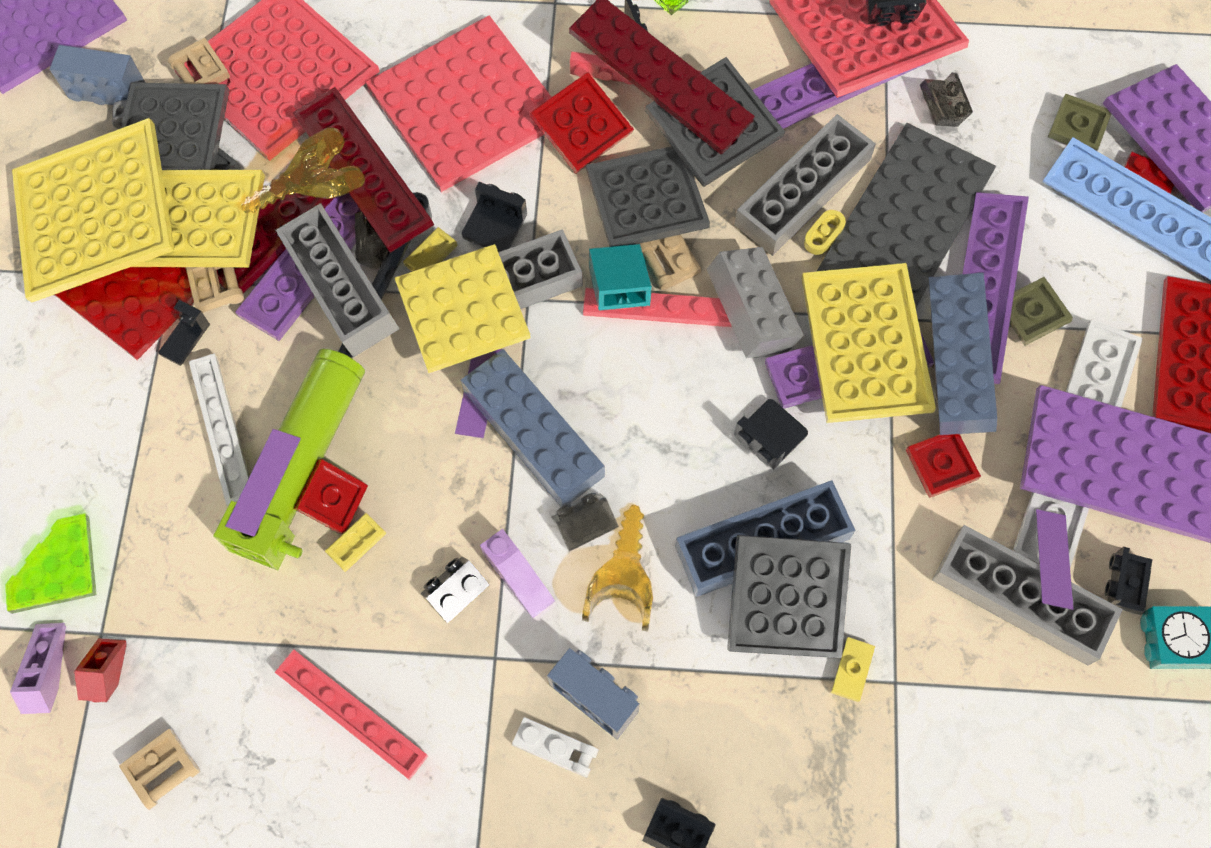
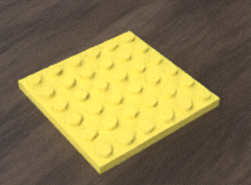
[12,118,175,302]

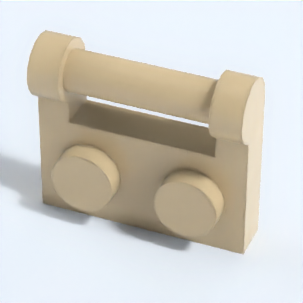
[168,38,230,84]
[640,235,701,290]
[186,267,244,313]
[119,729,201,810]

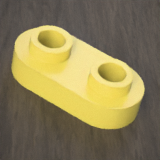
[804,210,846,255]

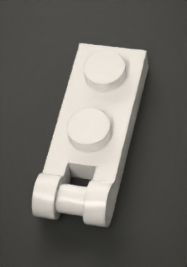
[512,717,599,778]

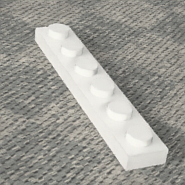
[189,353,250,506]

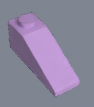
[480,529,555,618]
[10,623,66,714]

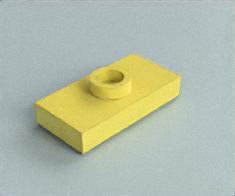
[403,227,458,272]
[325,513,386,572]
[831,637,875,702]

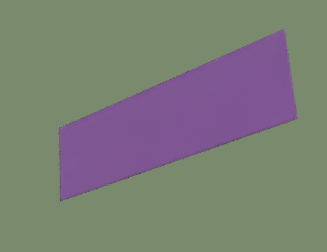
[455,348,502,438]
[225,429,301,537]
[1036,509,1073,610]

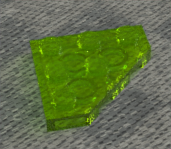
[5,513,97,614]

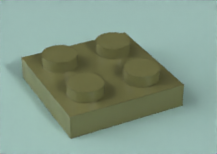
[1047,93,1111,151]
[1010,277,1073,346]

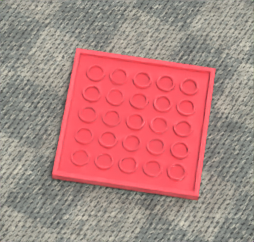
[174,0,380,161]
[769,0,969,98]
[366,15,552,192]

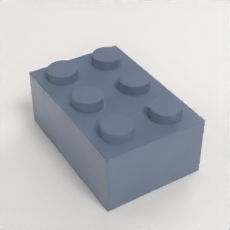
[50,45,146,105]
[547,648,640,740]

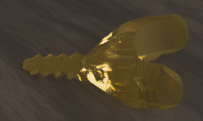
[241,128,365,213]
[582,505,653,632]

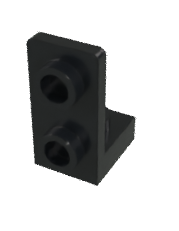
[158,300,210,366]

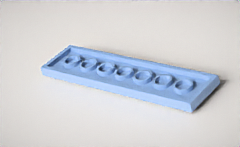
[1043,137,1211,282]

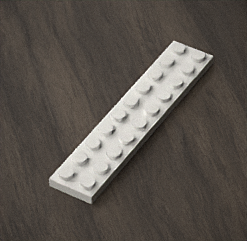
[1013,319,1143,568]

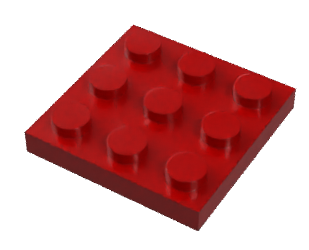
[530,72,634,174]

